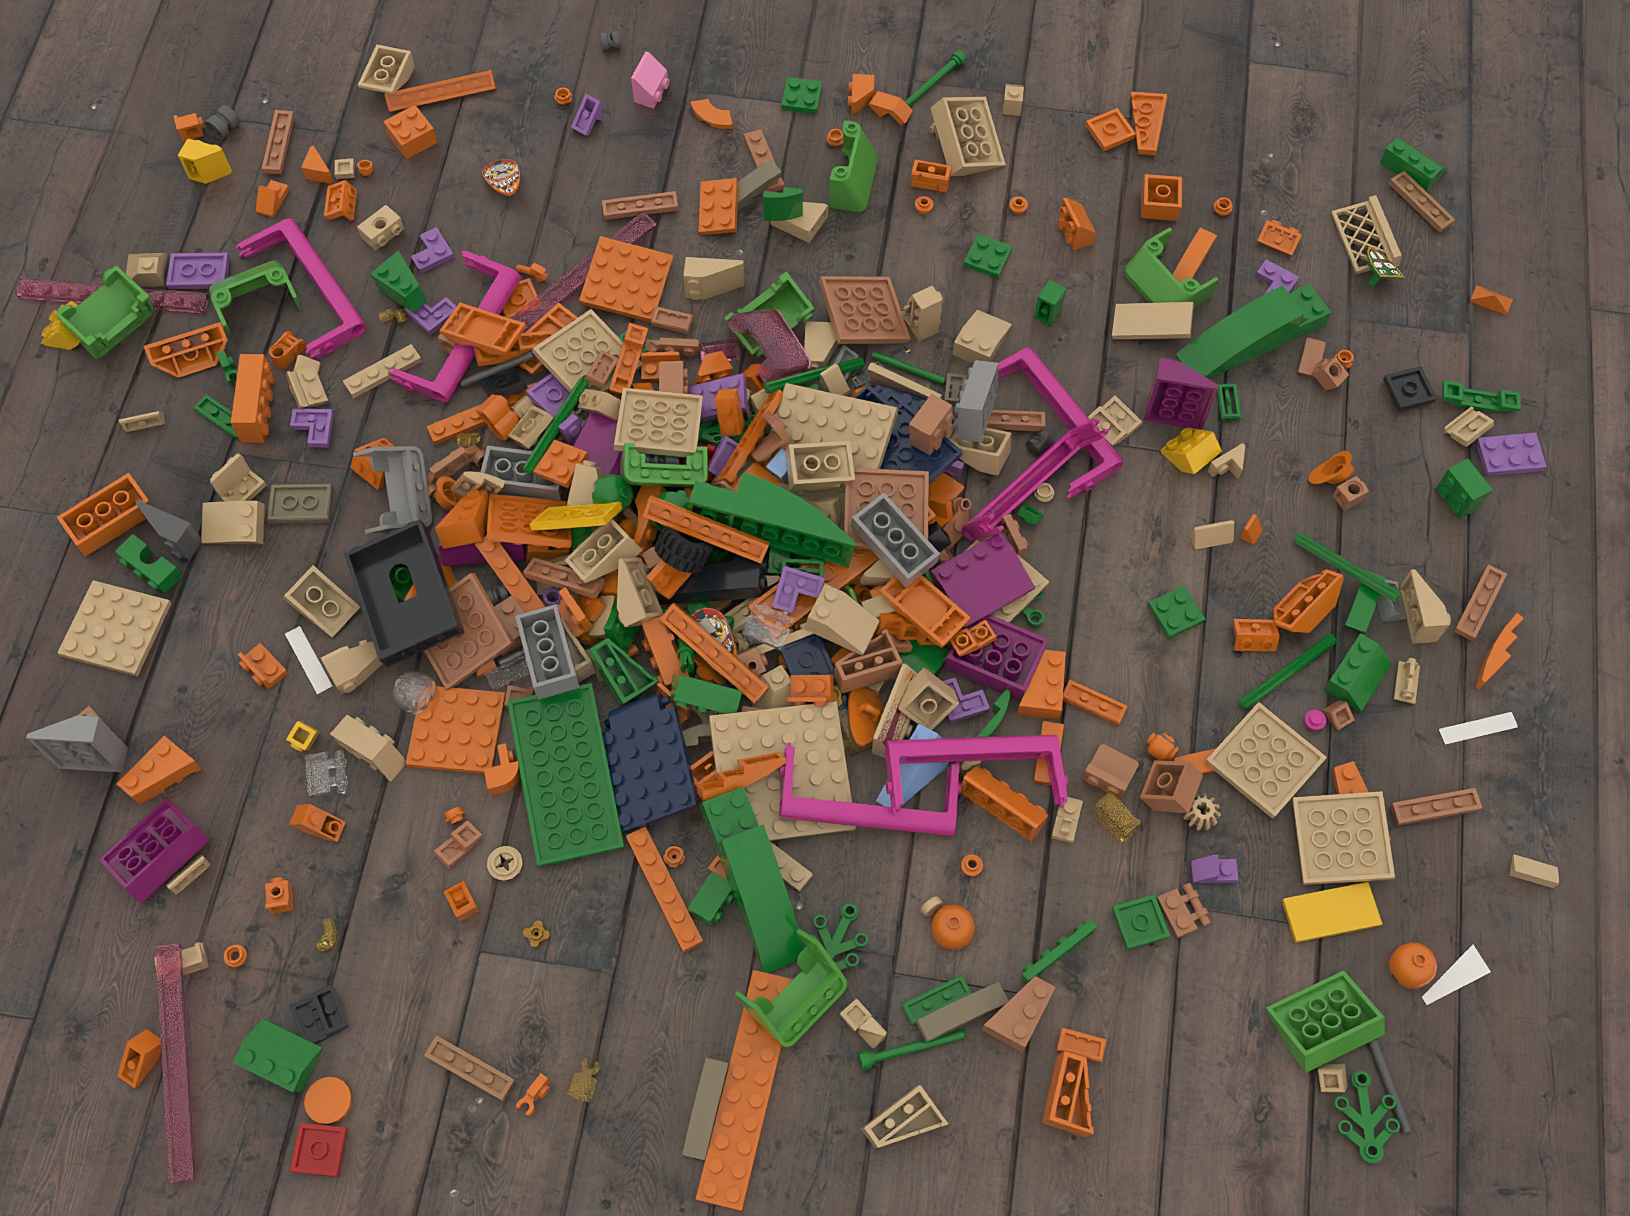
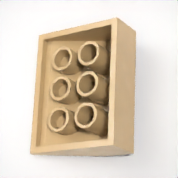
[931,97,1006,176]

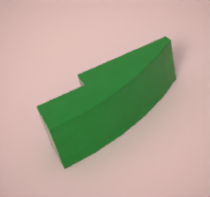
[1343,570,1385,634]

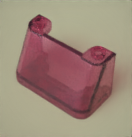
[726,308,812,383]

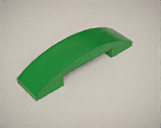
[1442,380,1521,413]
[965,689,1010,738]

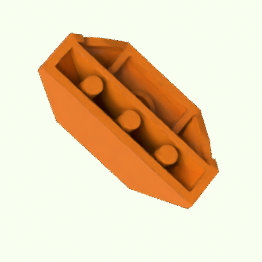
[144,322,228,378]
[1273,569,1344,633]

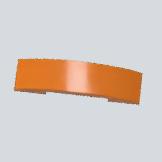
[609,323,648,395]

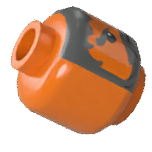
[1146,731,1180,761]

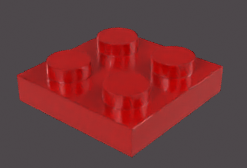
[290,1123,348,1177]

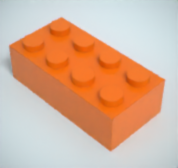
[231,354,275,443]
[57,473,153,557]

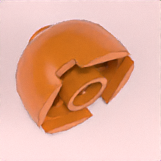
[931,904,975,950]
[1389,942,1437,989]

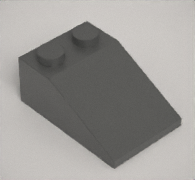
[136,500,201,561]

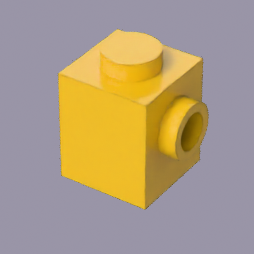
[286,721,320,752]

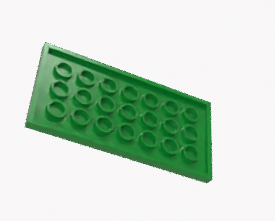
[507,683,625,867]

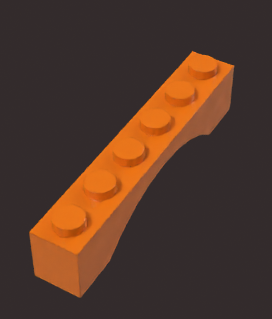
[600,486,668,597]

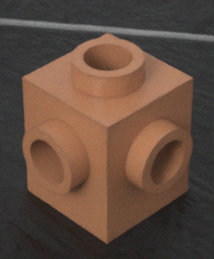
[737,646,768,678]

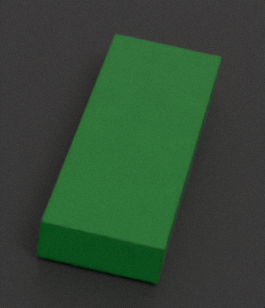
[193,394,239,440]
[901,975,972,1026]

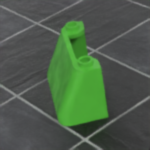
[829,120,878,212]
[55,265,155,359]
[724,271,815,357]
[620,443,708,488]

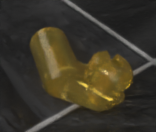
[378,308,407,323]
[316,918,338,952]

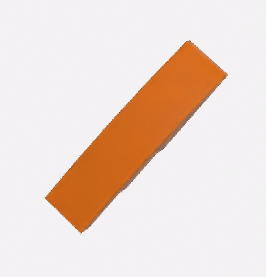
[1172,228,1217,282]
[474,331,554,366]
[875,613,960,645]
[1475,613,1524,690]
[697,752,786,800]

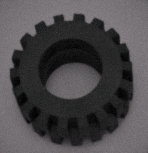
[654,526,713,573]

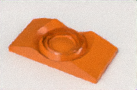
[519,302,578,376]
[440,303,527,356]
[879,575,971,648]

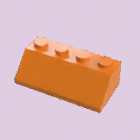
[961,766,1049,842]

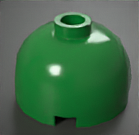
[592,474,633,514]

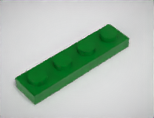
[1020,920,1097,985]

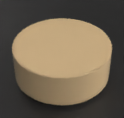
[921,896,943,917]

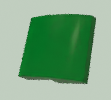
[763,187,803,221]
[898,640,950,676]

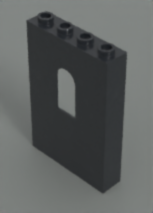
[344,520,465,667]
[647,530,770,605]

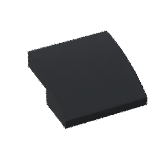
[289,984,349,1044]

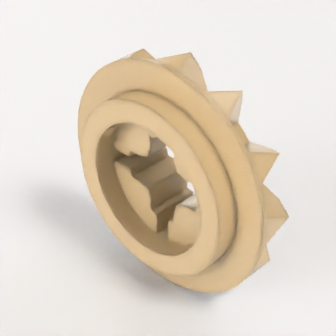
[487,846,523,881]

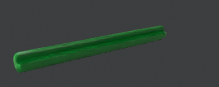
[764,357,865,394]
[523,377,589,474]
[1294,532,1401,602]
[1238,633,1337,710]

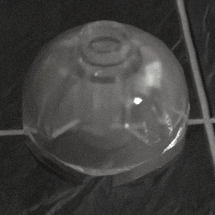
[392,670,436,714]

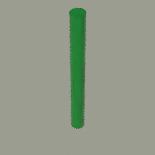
[871,351,946,385]

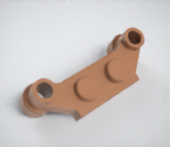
[426,445,485,502]
[942,497,972,550]

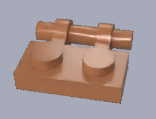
[1156,883,1211,939]

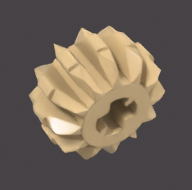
[1183,793,1221,831]

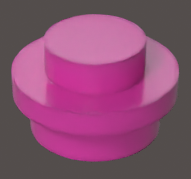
[1304,710,1326,731]

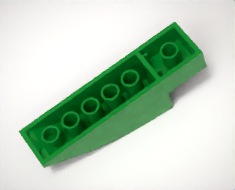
[1175,284,1331,379]
[688,472,856,568]
[700,787,804,973]

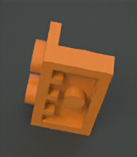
[324,180,357,221]
[1257,220,1302,257]
[640,351,680,383]
[646,559,692,599]
[557,587,594,638]
[1232,619,1280,652]
[237,643,288,690]
[786,675,834,706]

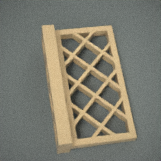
[1331,195,1402,274]

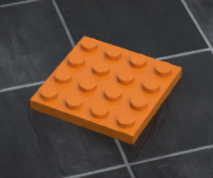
[579,236,673,323]
[486,493,572,549]
[406,685,506,774]

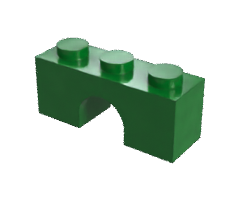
[115,534,182,594]

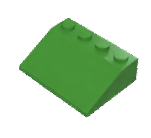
[1266,970,1385,1073]

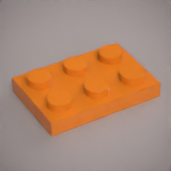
[698,178,738,235]

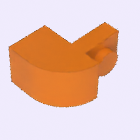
[484,743,521,796]

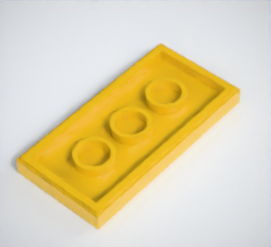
[530,502,622,531]
[1282,882,1382,943]

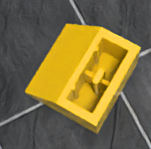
[178,139,232,184]
[41,301,79,350]
[1160,428,1222,474]

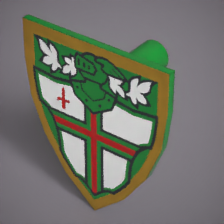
[1367,246,1405,287]

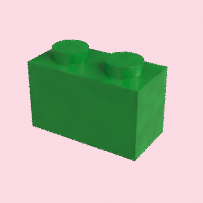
[1034,280,1066,327]
[688,871,735,928]

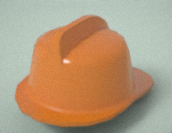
[1308,451,1355,484]
[433,476,463,510]

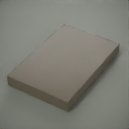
[267,484,333,524]

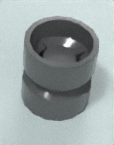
[204,105,241,140]

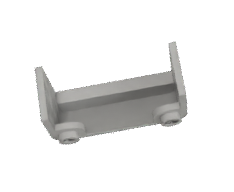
[353,446,432,534]

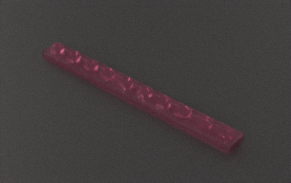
[510,211,656,333]
[15,278,209,313]
[156,943,196,1183]

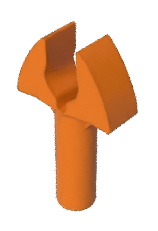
[516,263,549,282]

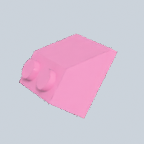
[631,52,670,109]

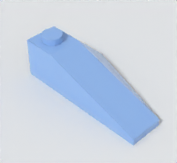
[876,724,949,808]

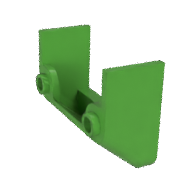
[1124,227,1219,308]
[209,261,302,338]
[735,929,847,1047]

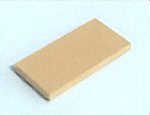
[1112,302,1194,339]
[868,363,942,399]

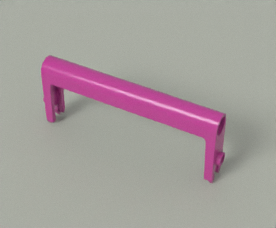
[235,218,367,360]
[388,251,521,403]
[996,347,1124,499]
[961,418,1108,542]
[885,735,1068,815]
[779,742,962,836]

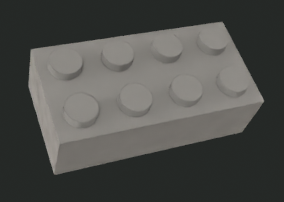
[955,360,998,442]
[480,446,565,501]
[850,493,940,588]
[515,604,580,700]

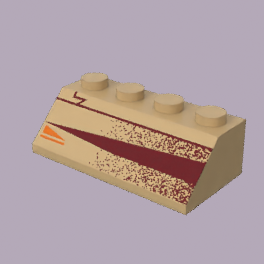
[872,664,918,758]

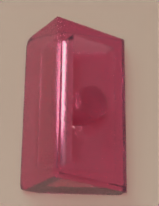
[699,338,740,362]

